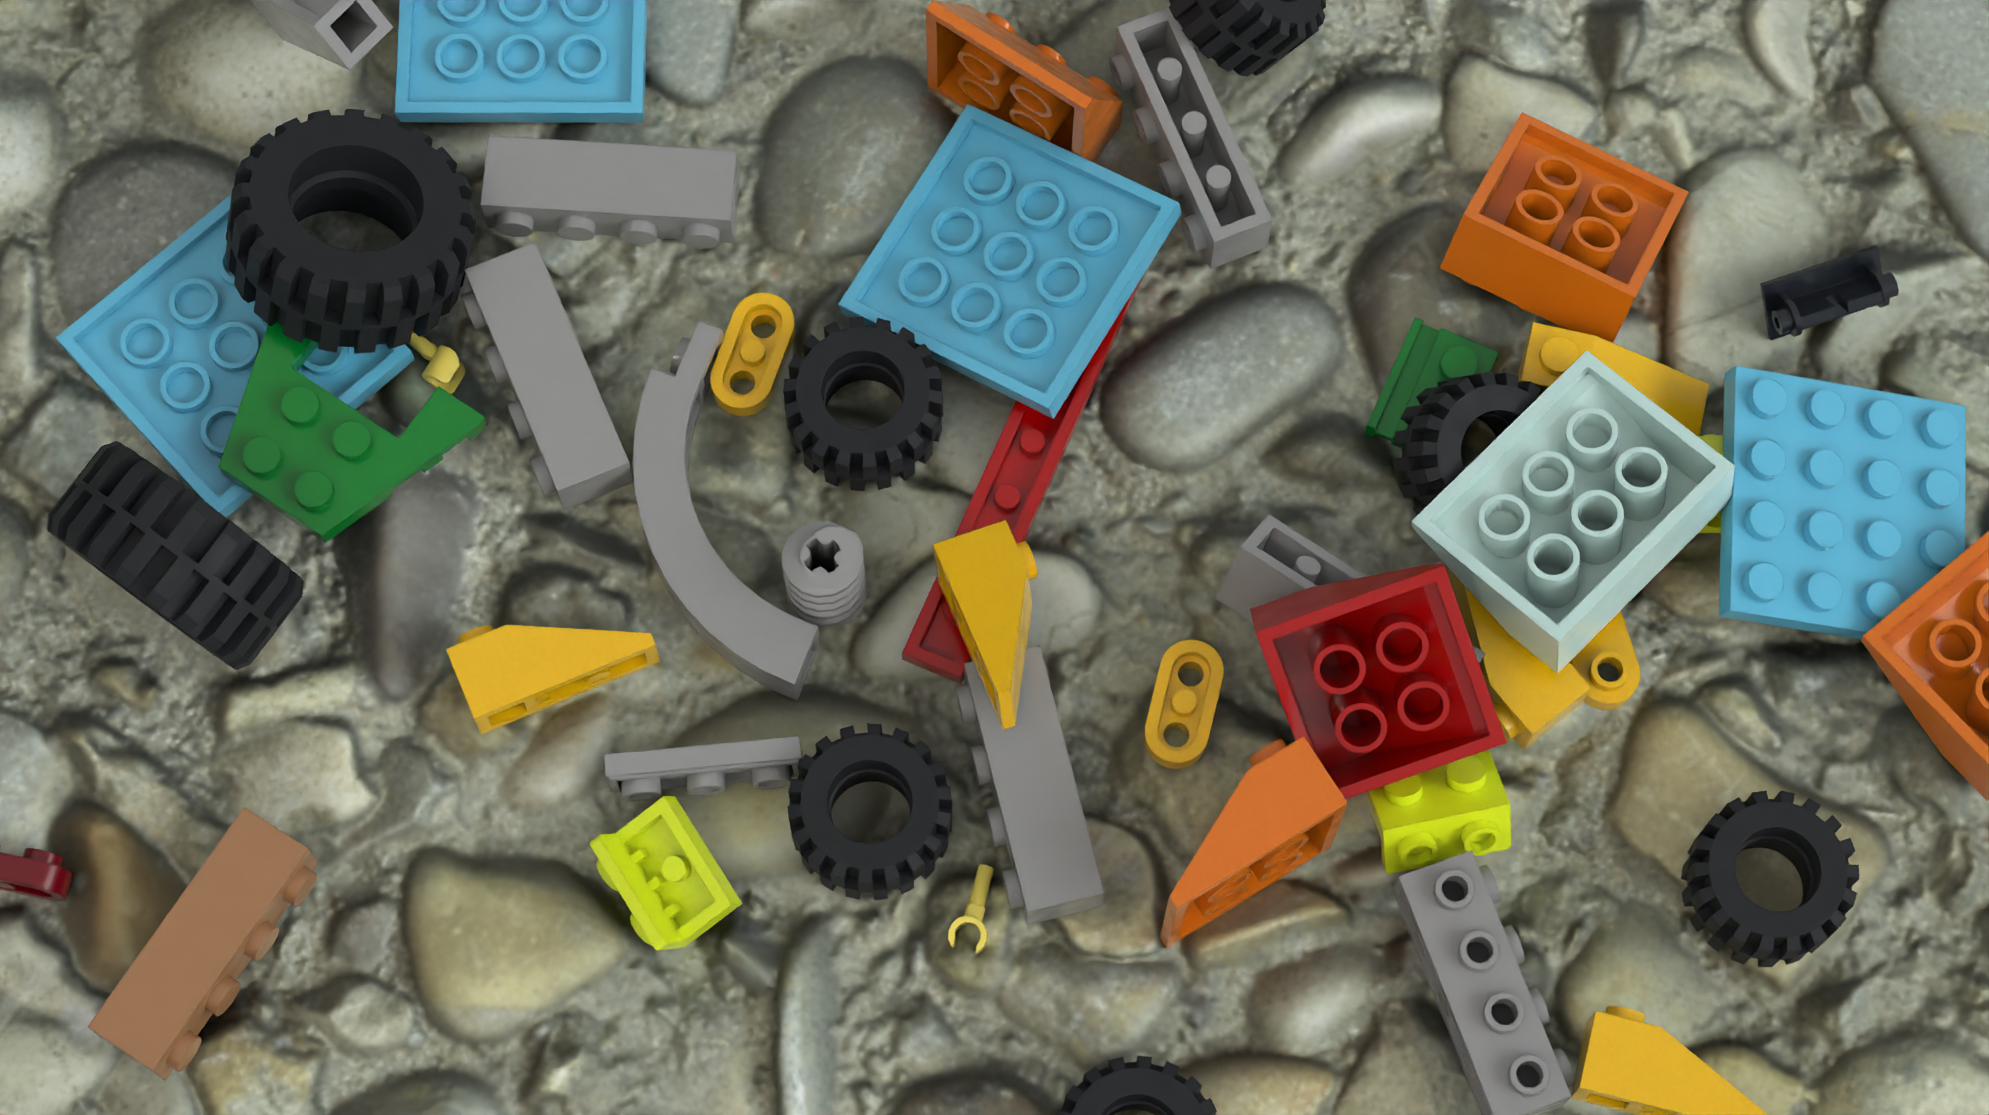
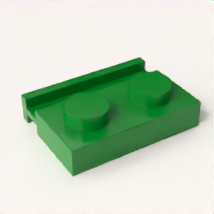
[1365,317,1499,449]

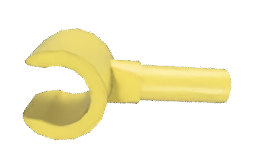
[408,332,466,394]
[948,864,994,954]

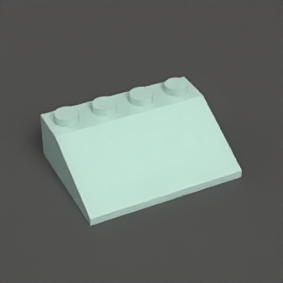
[1411,350,1735,674]

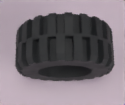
[225,109,476,354]
[47,441,304,670]

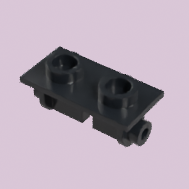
[1760,245,1899,341]

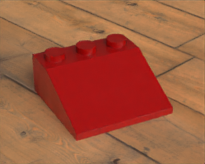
[1250,562,1507,799]

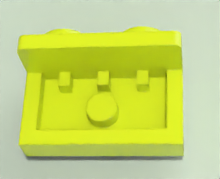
[1365,750,1511,874]
[590,796,743,951]

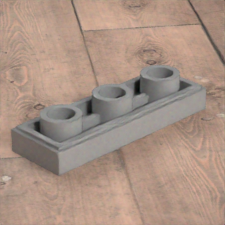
[604,736,802,802]

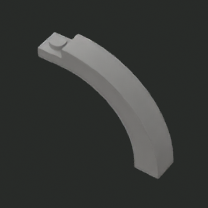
[633,321,820,701]

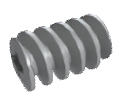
[782,521,867,627]

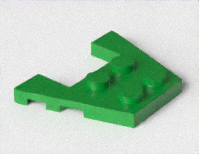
[218,322,487,543]

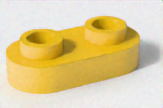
[710,293,795,416]
[1570,611,1640,710]
[1144,640,1224,769]

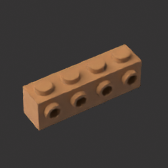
[88,807,318,1081]

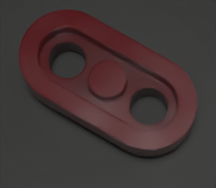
[0,845,73,901]

